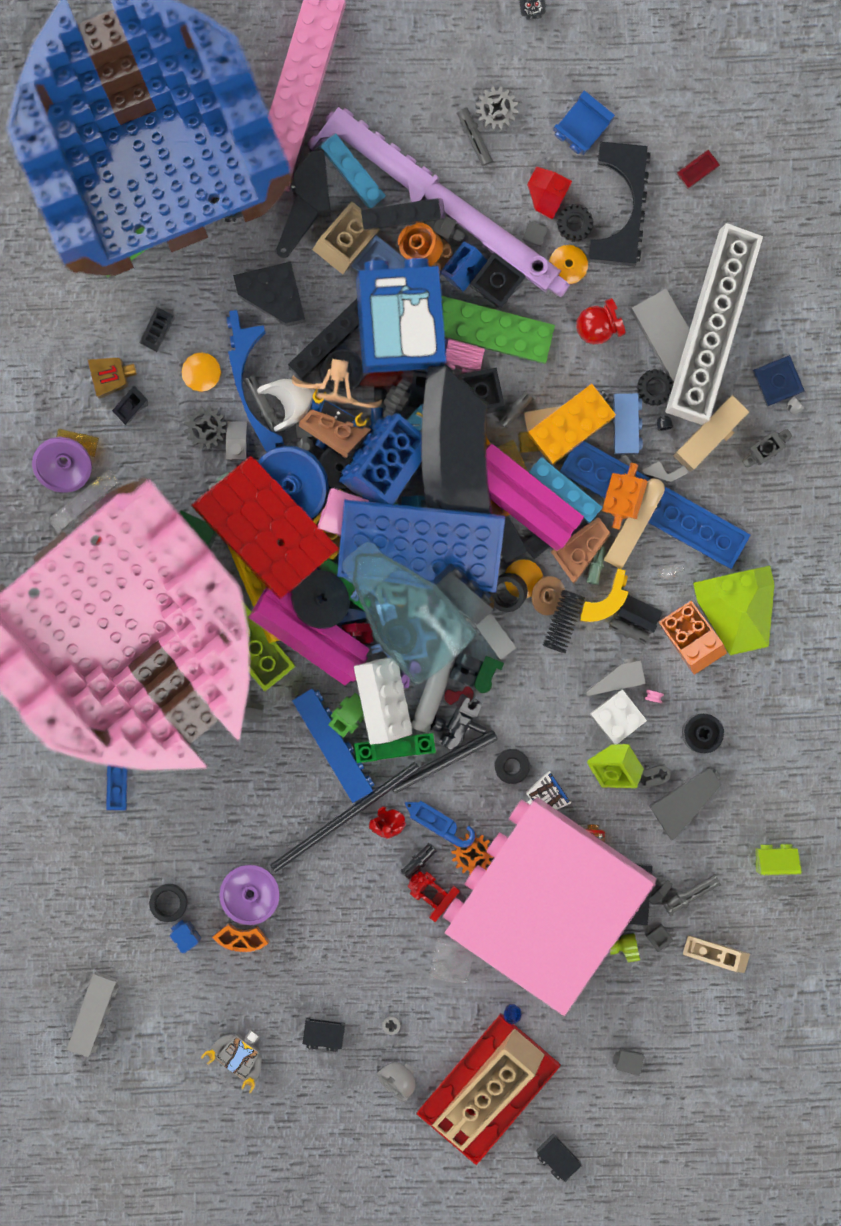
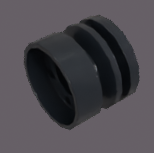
[319,349,364,394]

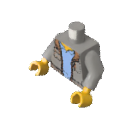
[201,1030,262,1093]

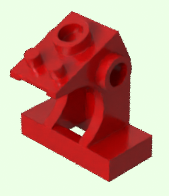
[408,871,460,922]

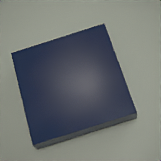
[753,355,805,407]

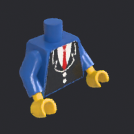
[310,389,370,450]

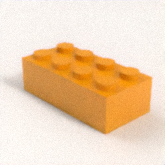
[527,384,616,465]

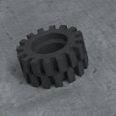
[557,204,593,242]
[637,369,673,406]

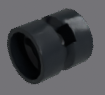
[449,652,483,687]

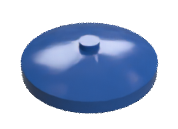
[258,446,329,519]

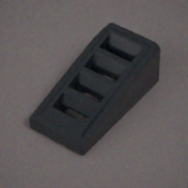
[139,307,175,352]

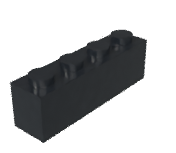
[361,198,446,230]

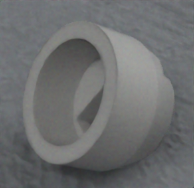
[787,397,805,414]

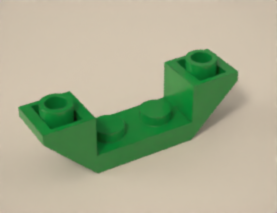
[354,733,436,763]

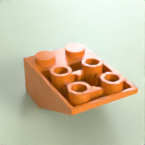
[658,601,727,675]

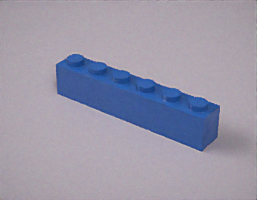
[292,688,375,803]

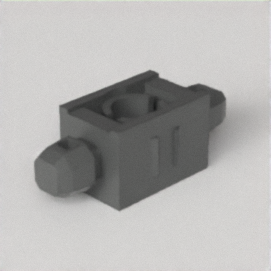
[422,216,465,243]
[742,429,792,468]

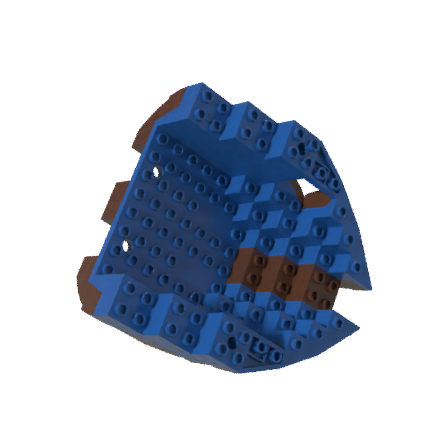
[7,0,292,276]

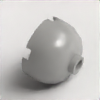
[377,1062,416,1102]

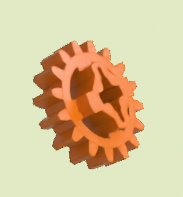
[451,832,493,875]

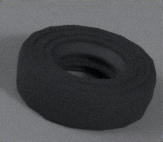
[495,749,530,784]

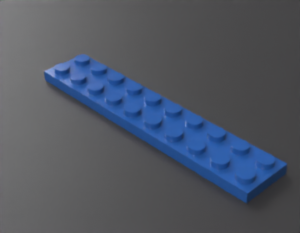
[559,441,751,570]

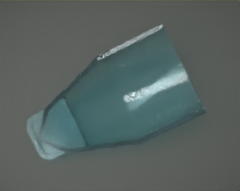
[343,542,477,685]

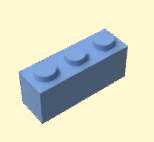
[613,393,643,455]

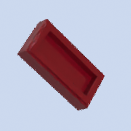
[676,149,720,189]

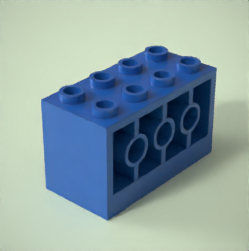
[339,414,422,505]

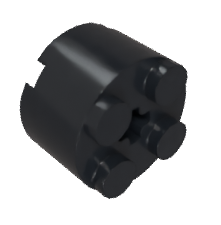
[682,713,724,753]

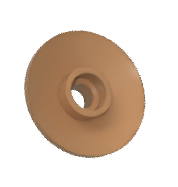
[532,576,565,615]

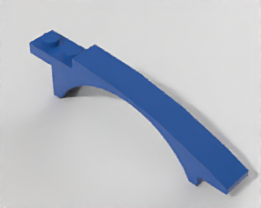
[227,310,284,453]

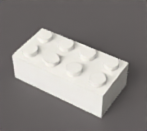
[354,657,413,744]

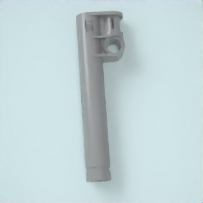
[411,593,471,734]

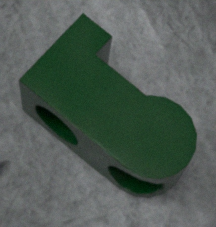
[475,656,504,693]

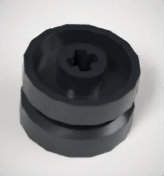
[319,448,355,490]

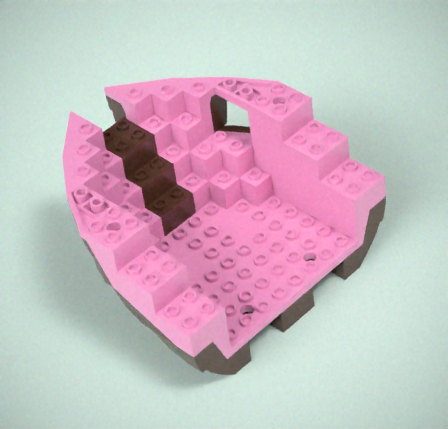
[0,478,249,770]

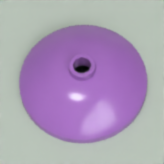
[32,437,92,493]
[220,865,279,925]

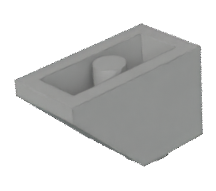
[226,421,248,461]

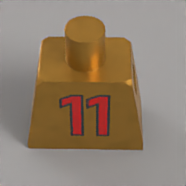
[88,357,137,399]

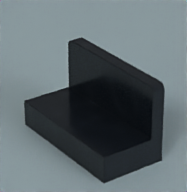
[617,595,662,633]

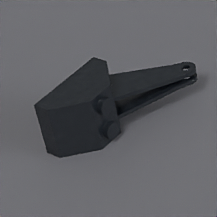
[276,150,331,258]

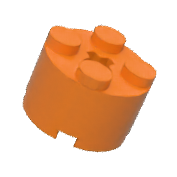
[398,222,443,267]

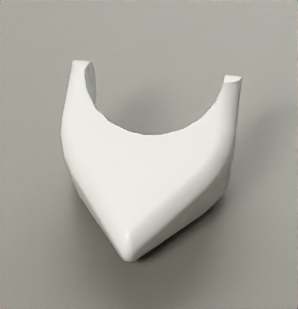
[257,379,319,432]

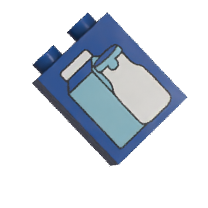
[356,258,446,373]

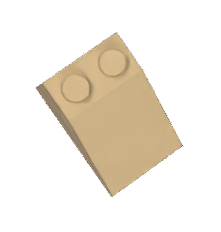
[313,202,380,274]

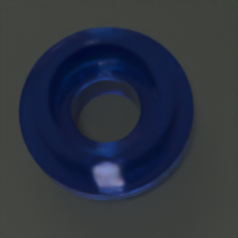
[504,1004,522,1024]

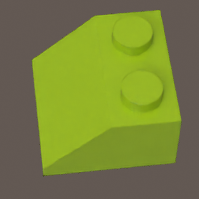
[587,744,644,788]
[755,844,801,875]

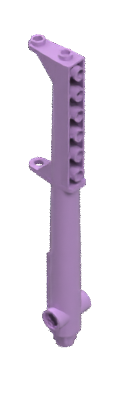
[308,107,570,298]

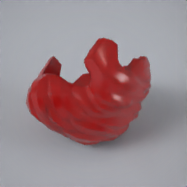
[369,806,406,839]

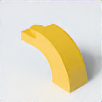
[579,569,628,622]

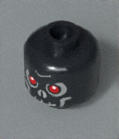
[519,0,546,20]

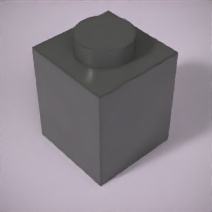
[613,1048,645,1076]

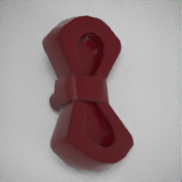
[444,686,474,705]

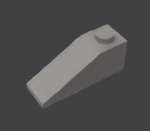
[585,657,646,696]

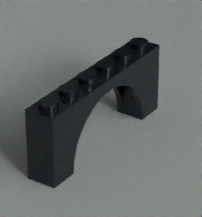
[588,141,651,267]

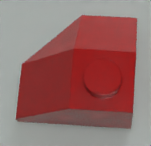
[527,167,572,220]

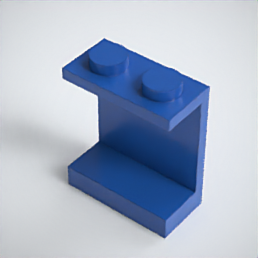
[553,90,615,156]

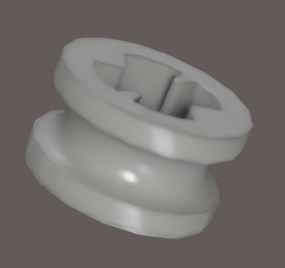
[382,1016,401,1035]

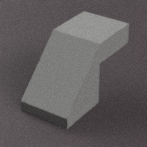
[641,461,688,483]

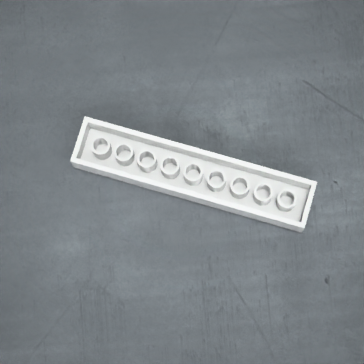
[666,223,763,425]

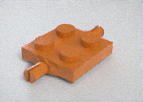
[602,463,648,530]

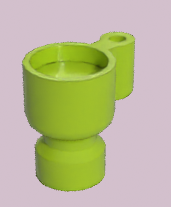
[610,933,640,963]

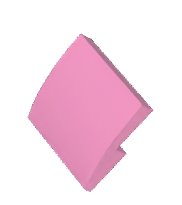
[318,488,369,536]

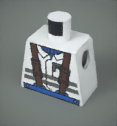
[526,771,571,810]

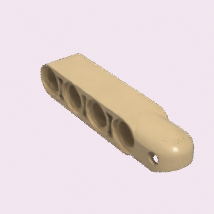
[604,479,665,569]

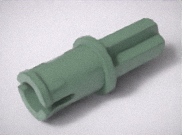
[586,546,606,585]

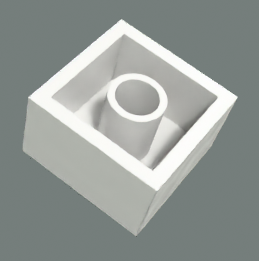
[590,689,647,744]

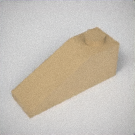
[683,936,750,973]

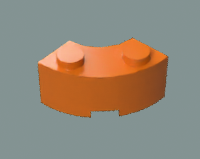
[212,923,270,952]

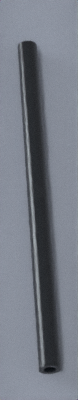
[270,762,420,873]

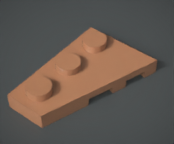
[299,410,371,458]
[551,517,611,584]

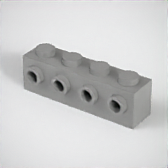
[66,972,119,1057]

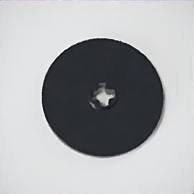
[291,570,350,629]

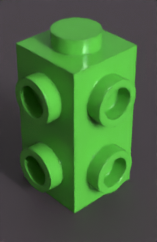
[328,693,364,738]

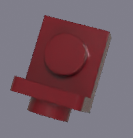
[342,623,373,644]

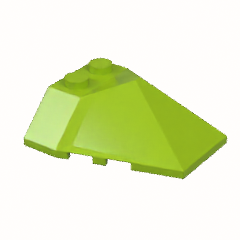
[693,565,775,655]

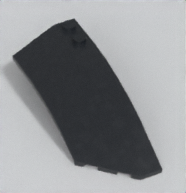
[422,365,492,515]

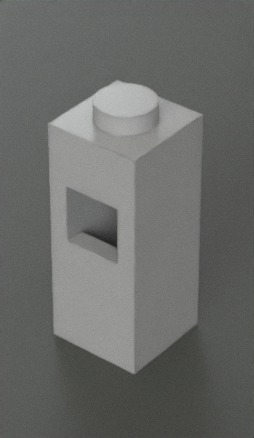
[472,613,516,660]

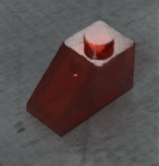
[359,371,404,388]

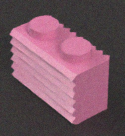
[444,338,485,374]

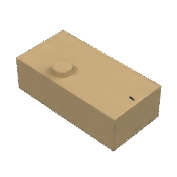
[673,395,749,472]

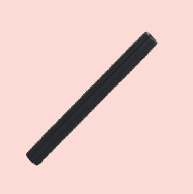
[392,730,498,794]

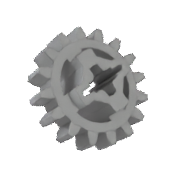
[476,87,518,131]

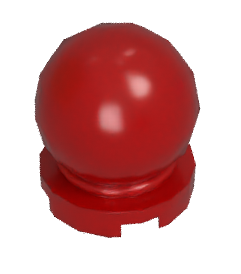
[576,298,626,345]

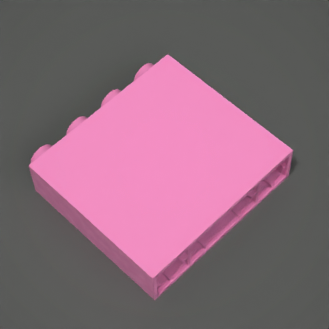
[443,797,657,1016]

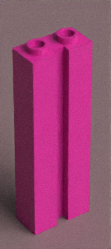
[486,443,584,551]
[248,587,369,685]

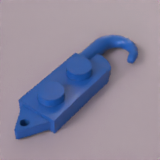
[405,800,475,848]

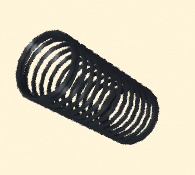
[542,590,585,653]

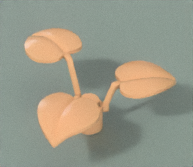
[292,359,382,408]

